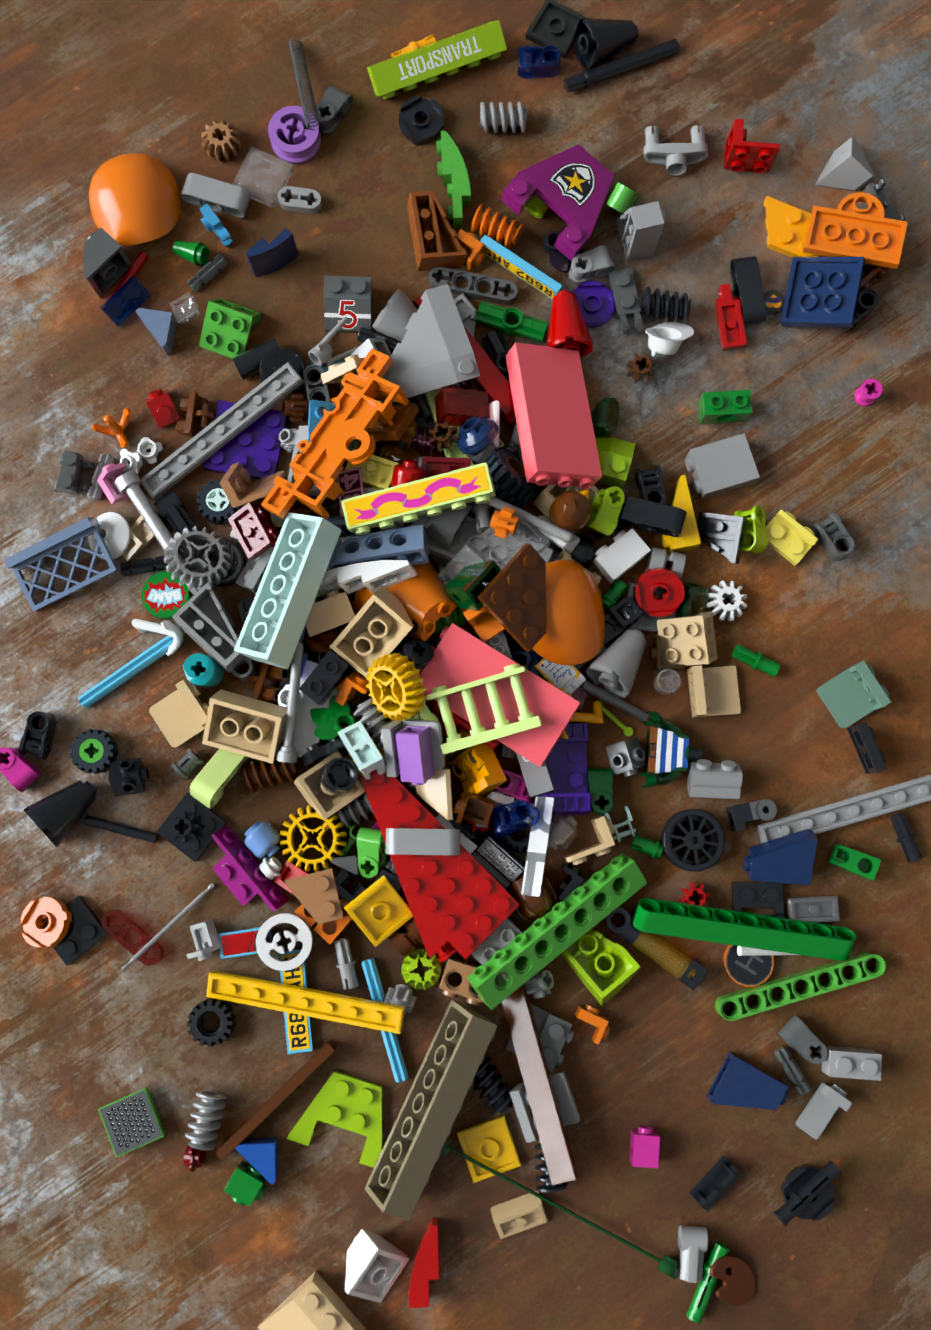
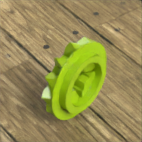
[402,949,441,990]

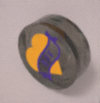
[764,290,785,315]

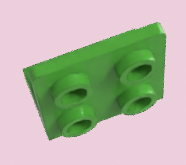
[199,297,262,358]

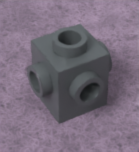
[605,737,647,777]

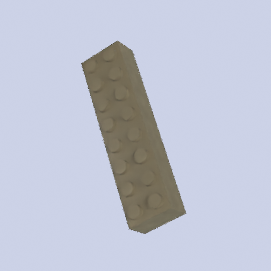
[364,999,498,1221]

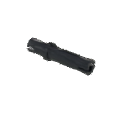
[774,1161,842,1226]

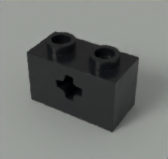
[299,650,353,705]

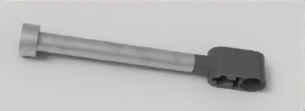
[114,471,237,629]

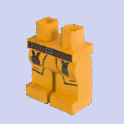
[447,730,507,800]

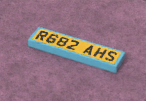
[480,235,562,300]
[278,949,314,1054]

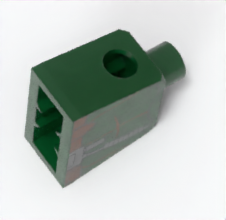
[446,560,501,611]

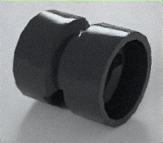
[321,757,358,794]

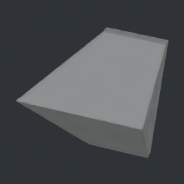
[815,136,875,191]

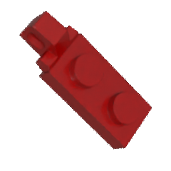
[715,284,747,351]

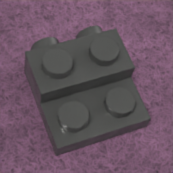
[505,1003,575,1072]

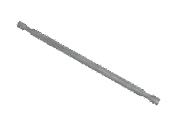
[121,883,215,971]

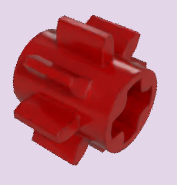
[678,881,710,907]

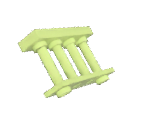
[426,663,543,754]

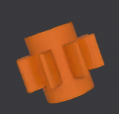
[490,506,520,539]

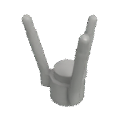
[308,317,358,367]

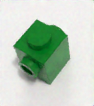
[224,1161,267,1207]

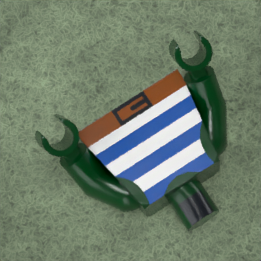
[640,711,702,788]

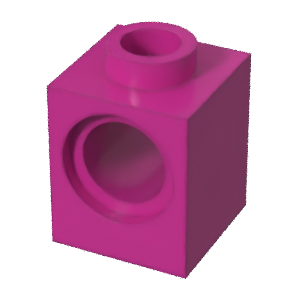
[629,1126,660,1169]

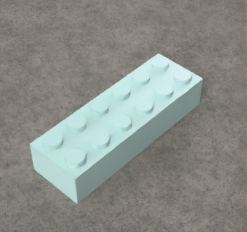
[234,512,342,669]

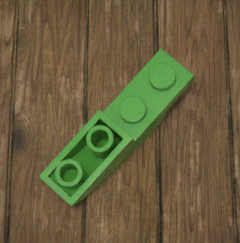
[437,131,471,229]

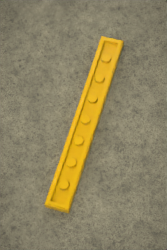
[206,970,405,1034]

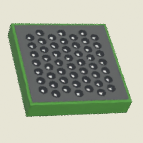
[98,1087,166,1158]

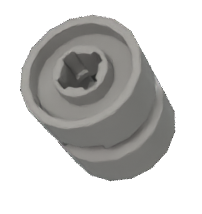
[645,547,686,579]

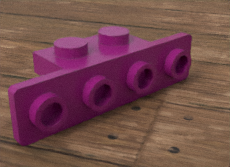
[211,825,288,912]

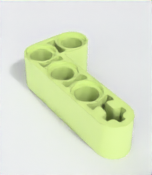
[190,749,249,809]

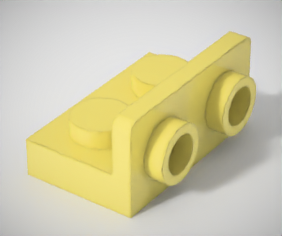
[344,448,398,490]
[766,510,818,566]

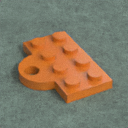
[803,192,908,269]

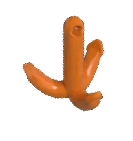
[91,407,131,448]

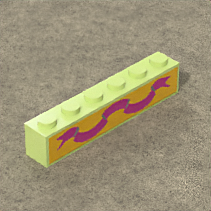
[341,462,496,535]

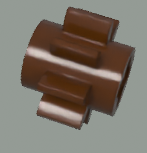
[627,353,656,384]
[282,393,309,423]
[428,420,458,452]

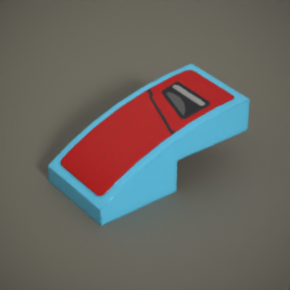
[217,927,273,959]

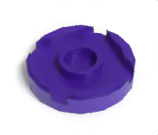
[572,281,615,328]

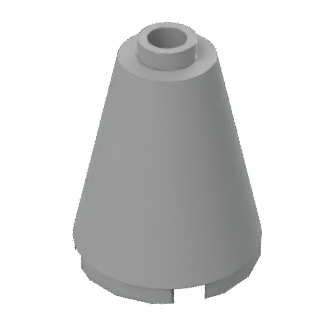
[372,289,418,342]
[586,629,647,698]

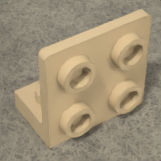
[657,612,718,666]
[687,665,741,718]

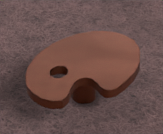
[710,1255,755,1306]

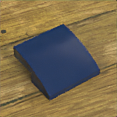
[245,228,299,277]

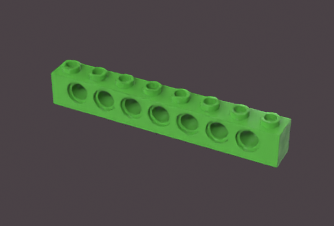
[467,853,647,1010]

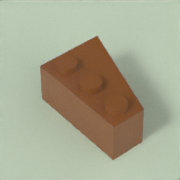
[407,191,467,271]

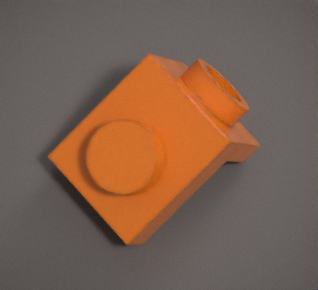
[456,229,485,272]
[335,670,370,706]
[575,1004,610,1045]

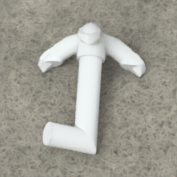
[132,619,185,656]

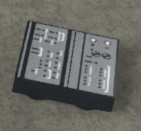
[471,832,526,890]

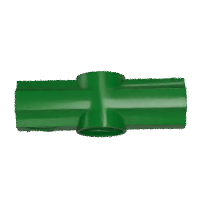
[475,301,549,343]

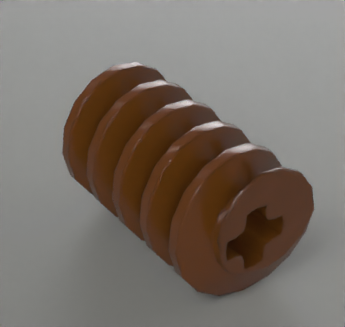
[243,760,298,792]

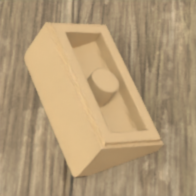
[490,1191,548,1239]

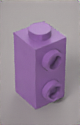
[395,725,435,785]

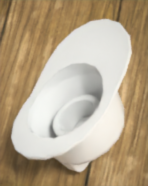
[645,322,694,358]

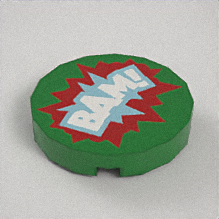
[141,572,191,619]

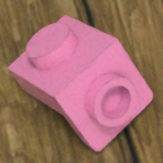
[97,462,129,504]

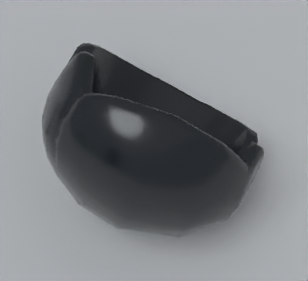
[559,533,595,568]

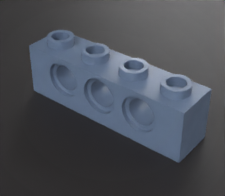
[328,525,429,570]

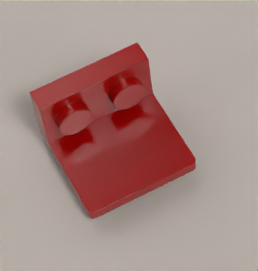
[724,119,780,174]

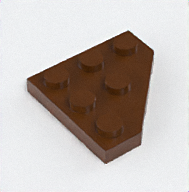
[477,543,546,651]

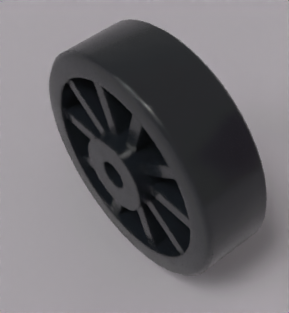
[661,809,725,872]

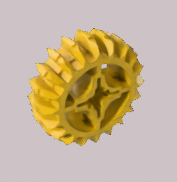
[366,653,427,721]
[280,805,347,872]

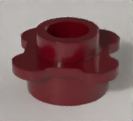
[183,1146,206,1172]

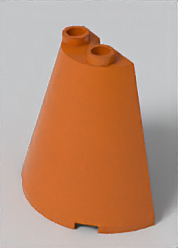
[352,560,457,641]

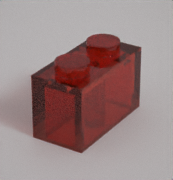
[435,386,490,426]

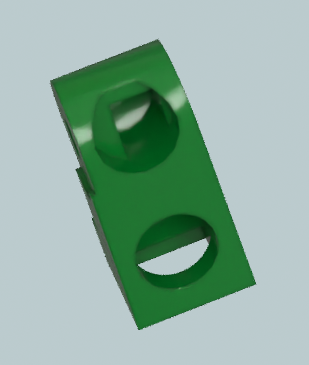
[828,844,881,881]

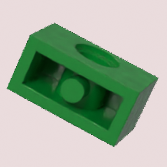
[698,390,752,424]

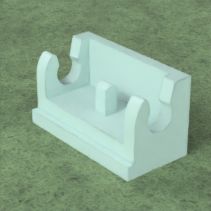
[338,721,386,780]

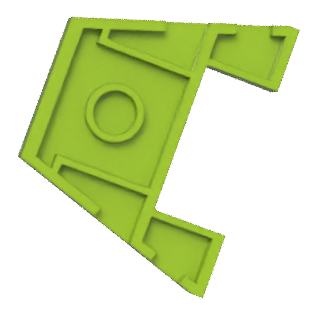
[287,1070,383,1168]

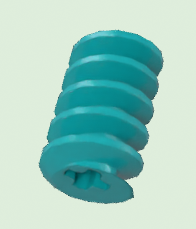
[183,653,224,687]

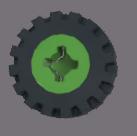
[70,729,118,774]

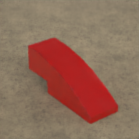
[409,1217,439,1308]

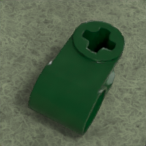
[587,767,613,815]

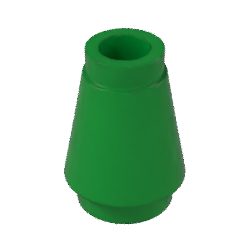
[173,241,210,266]

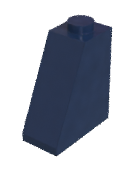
[743,829,818,885]
[706,1052,788,1110]

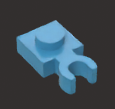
[200,204,233,247]

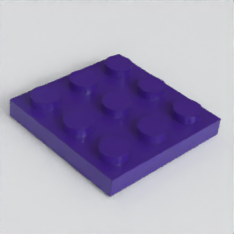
[204,400,288,479]

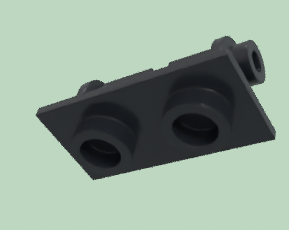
[689,1155,743,1212]

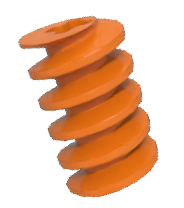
[471,204,524,250]

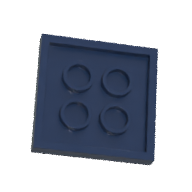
[780,257,865,328]

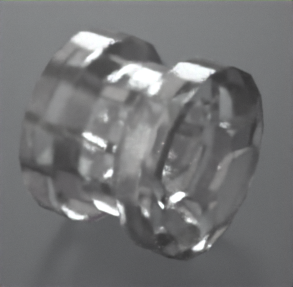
[654,669,681,695]

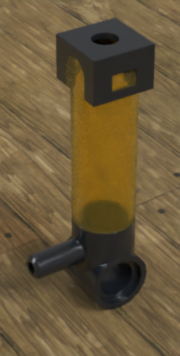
[603,898,708,991]

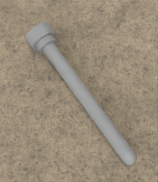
[475,497,574,542]
[277,642,303,763]

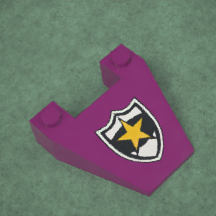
[501,144,614,262]

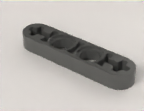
[429,267,518,305]

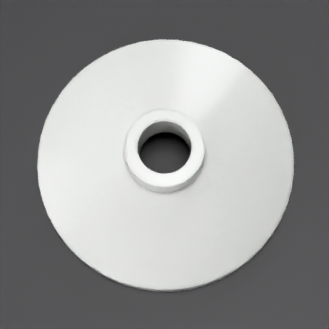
[88,512,131,560]

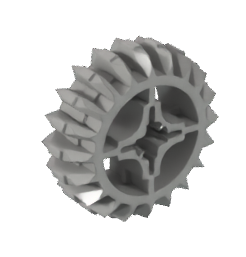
[164,526,231,590]

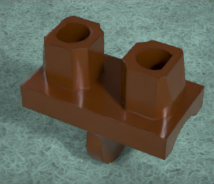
[176,392,216,438]
[249,663,291,704]

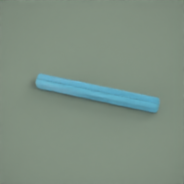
[78,635,184,708]
[362,958,409,1082]

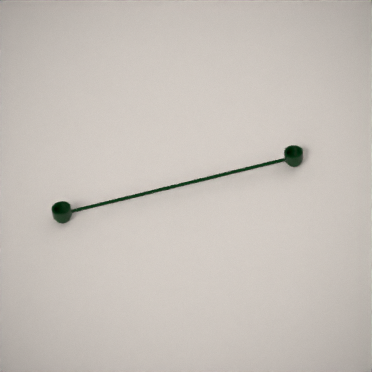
[440,1138,680,1279]

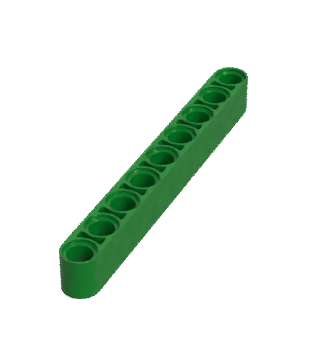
[633,898,857,961]

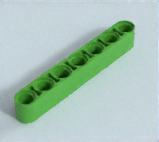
[715,952,886,1021]

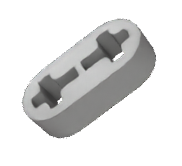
[278,186,322,214]

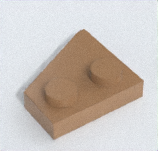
[285,868,344,924]

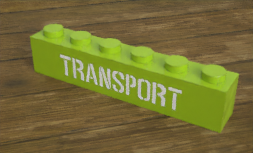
[367,20,507,99]

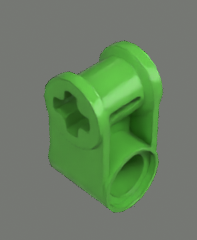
[606,182,639,214]
[356,827,387,878]

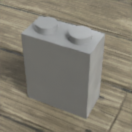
[685,433,760,500]

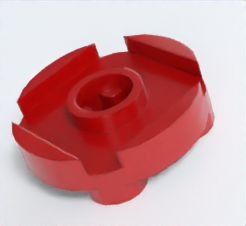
[635,567,685,617]

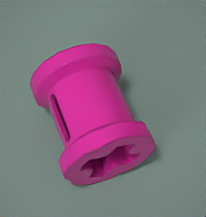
[854,379,883,407]

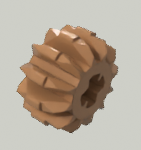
[201,119,241,162]

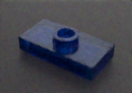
[100,276,151,327]

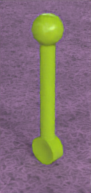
[594,699,634,737]

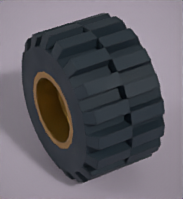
[486,447,540,509]

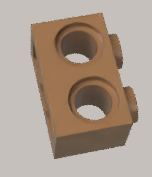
[439,957,484,1006]

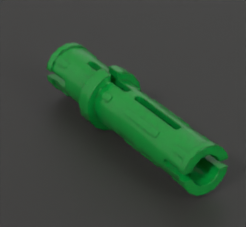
[686,1241,730,1324]

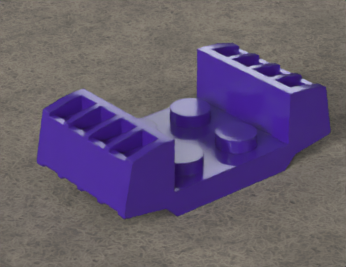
[539,722,590,815]

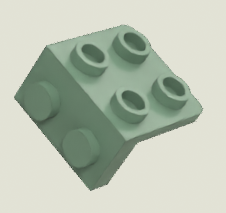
[817,661,891,729]

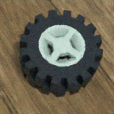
[196,479,242,525]

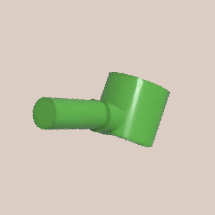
[341,825,357,857]

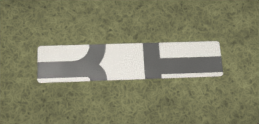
[521,796,554,897]

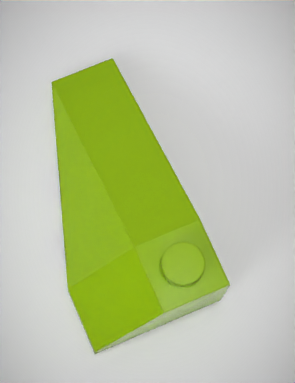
[556,927,641,1006]

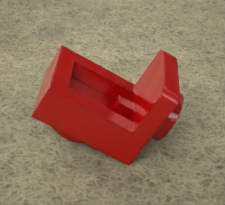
[146,388,181,428]

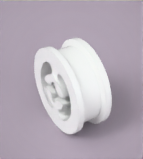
[256,913,313,971]

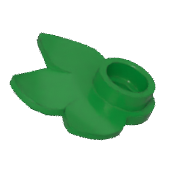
[310,695,356,740]

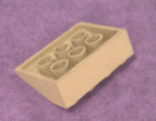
[258,1271,367,1330]

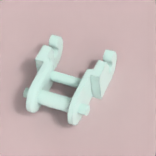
[604,806,636,842]

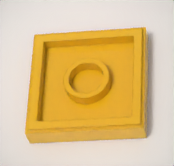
[344,875,413,947]
[457,1114,521,1183]

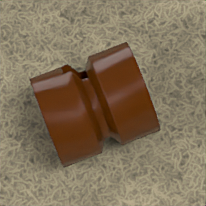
[388,917,423,958]

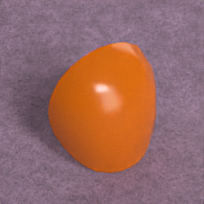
[89,153,181,246]
[532,560,605,665]

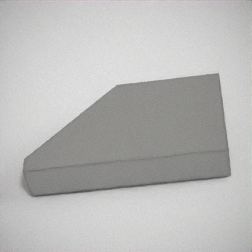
[454,293,477,338]

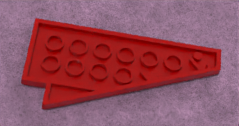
[360,767,520,959]

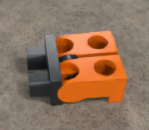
[295,868,366,944]

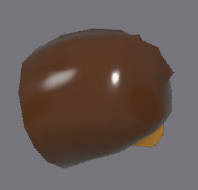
[549,489,591,533]

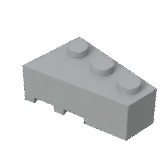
[615,201,666,262]
[172,582,246,673]

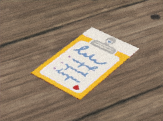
[535,658,586,694]

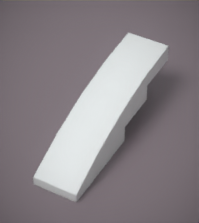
[319,560,418,595]

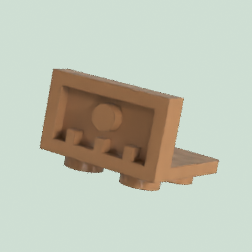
[220,462,286,508]

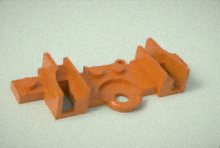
[261,349,409,519]

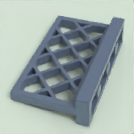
[4,517,119,612]

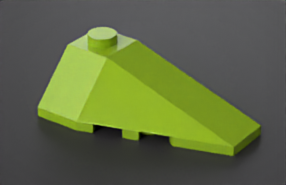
[595,437,635,489]

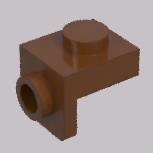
[454,791,496,827]

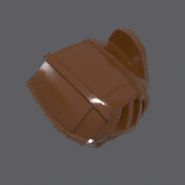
[507,871,558,920]

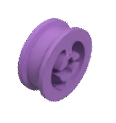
[268,106,321,164]

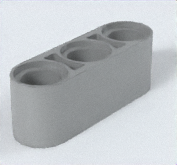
[181,173,251,218]
[386,828,460,855]

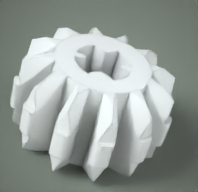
[706,580,747,621]

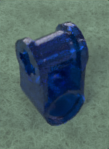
[517,45,561,79]
[491,800,540,837]

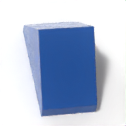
[235,1137,279,1185]

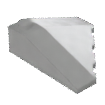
[383,284,480,403]

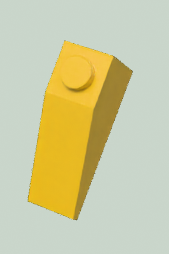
[662,475,701,554]

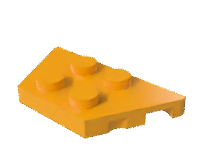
[763,196,820,258]

